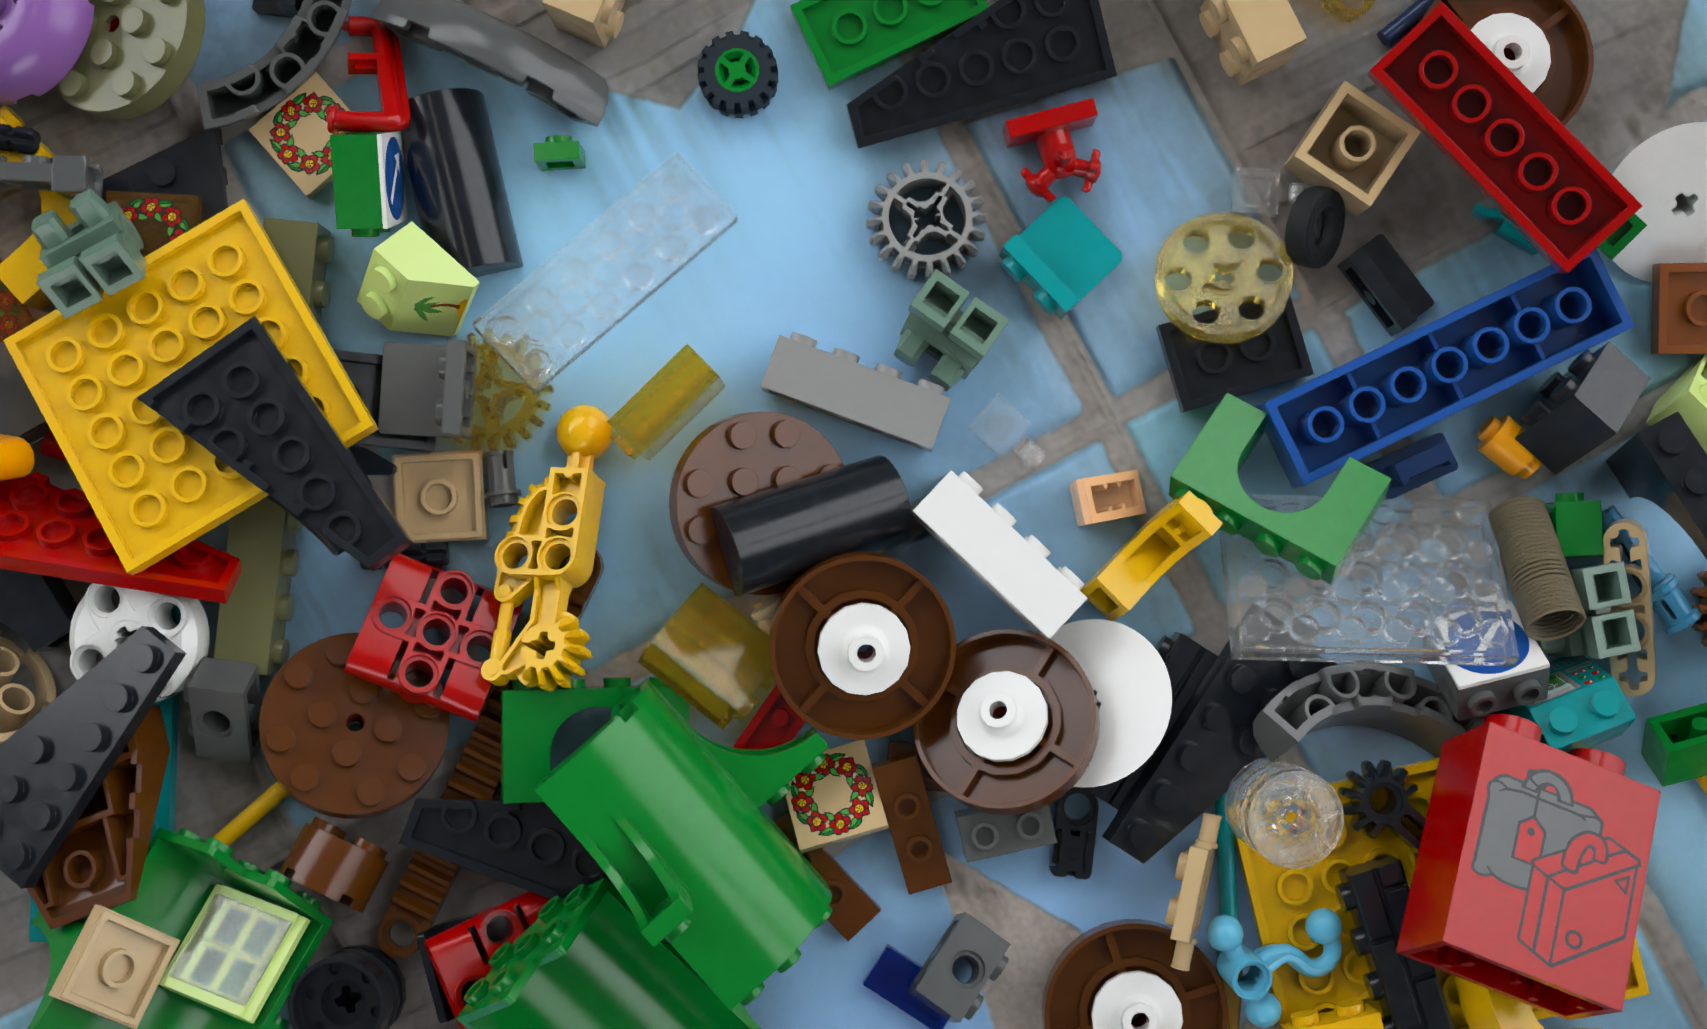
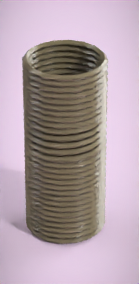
[1487,496,1586,641]

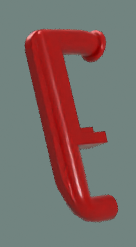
[327,16,410,133]

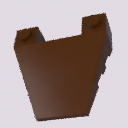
[27,705,170,929]

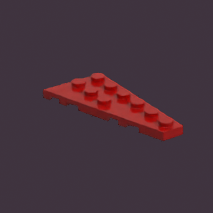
[0,471,241,604]

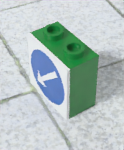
[330,131,408,237]

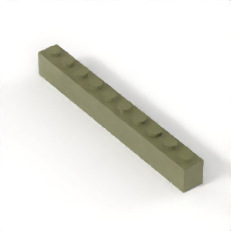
[214,218,335,676]

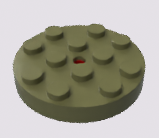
[53,0,205,120]

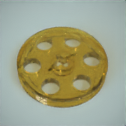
[1154,212,1293,343]

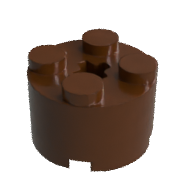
[279,816,389,913]

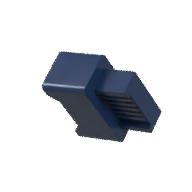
[1365,433,1458,500]

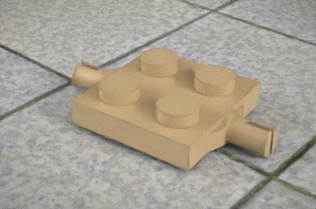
[1165,812,1222,971]

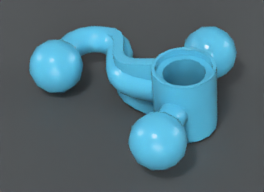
[1206,908,1343,1028]

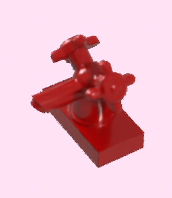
[1002,98,1101,202]

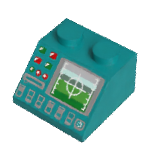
[1507,655,1637,753]

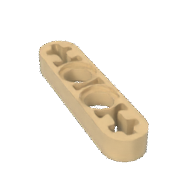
[1603,519,1657,697]

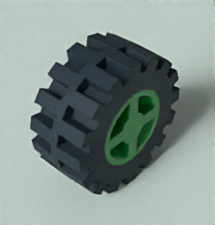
[697,31,778,118]

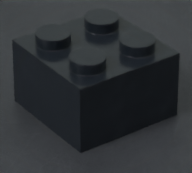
[1515,342,1651,475]

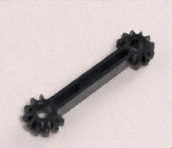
[1338,759,1426,854]

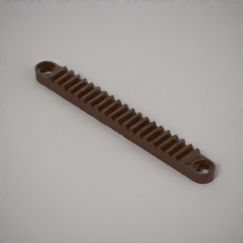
[377,550,604,959]

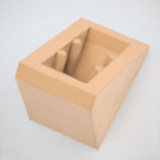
[1069,470,1147,527]

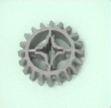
[866,159,988,282]

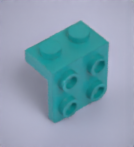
[999,196,1122,320]

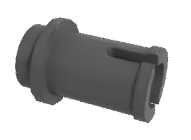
[484,450,522,508]

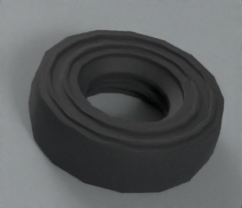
[1285,186,1346,269]

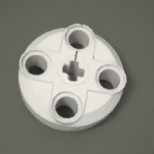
[69,583,210,702]

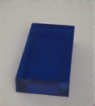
[863,943,948,1029]

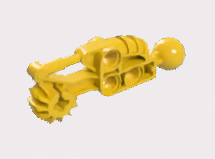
[481,404,613,692]

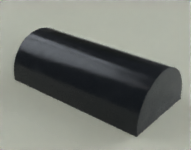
[401,88,523,278]
[710,455,913,597]

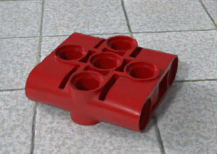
[344,553,524,722]
[424,891,550,1029]

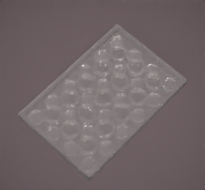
[1219,494,1519,666]

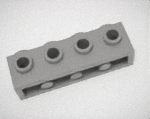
[761,332,951,453]

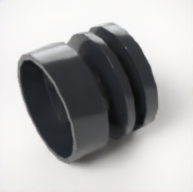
[288,945,406,1029]

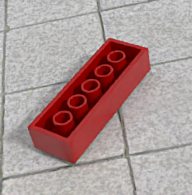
[1368,2,1642,274]

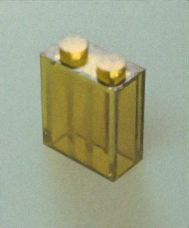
[607,344,726,461]
[637,583,775,731]

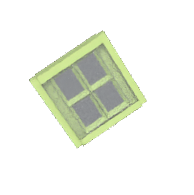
[159,884,311,1024]

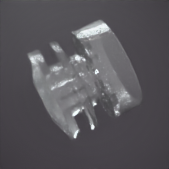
[1225,758,1344,869]

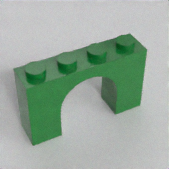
[1169,393,1392,585]
[500,676,689,804]

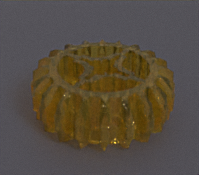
[454,330,554,452]

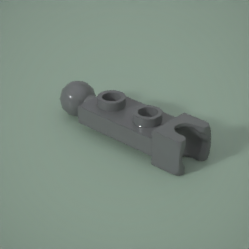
[0,155,103,200]

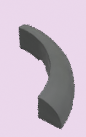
[196,0,352,131]
[370,0,608,127]
[1253,662,1492,762]

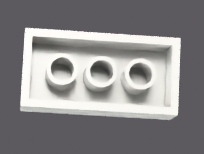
[912,470,1088,639]

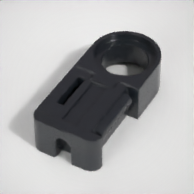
[1049,787,1099,880]

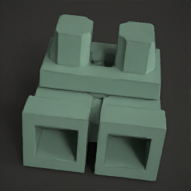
[31,189,146,319]
[894,269,1010,392]
[1536,561,1641,659]

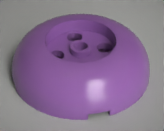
[0,0,95,105]

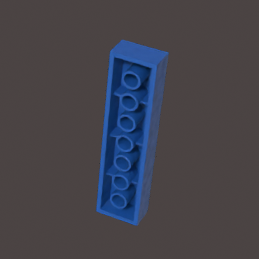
[1256,248,1635,488]

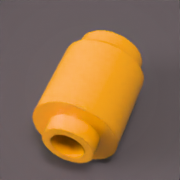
[1476,414,1542,480]

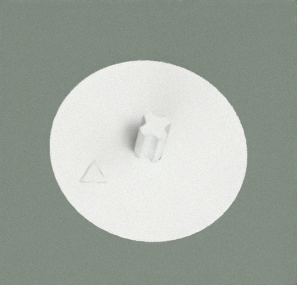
[1613,122,1707,283]
[1050,619,1172,788]

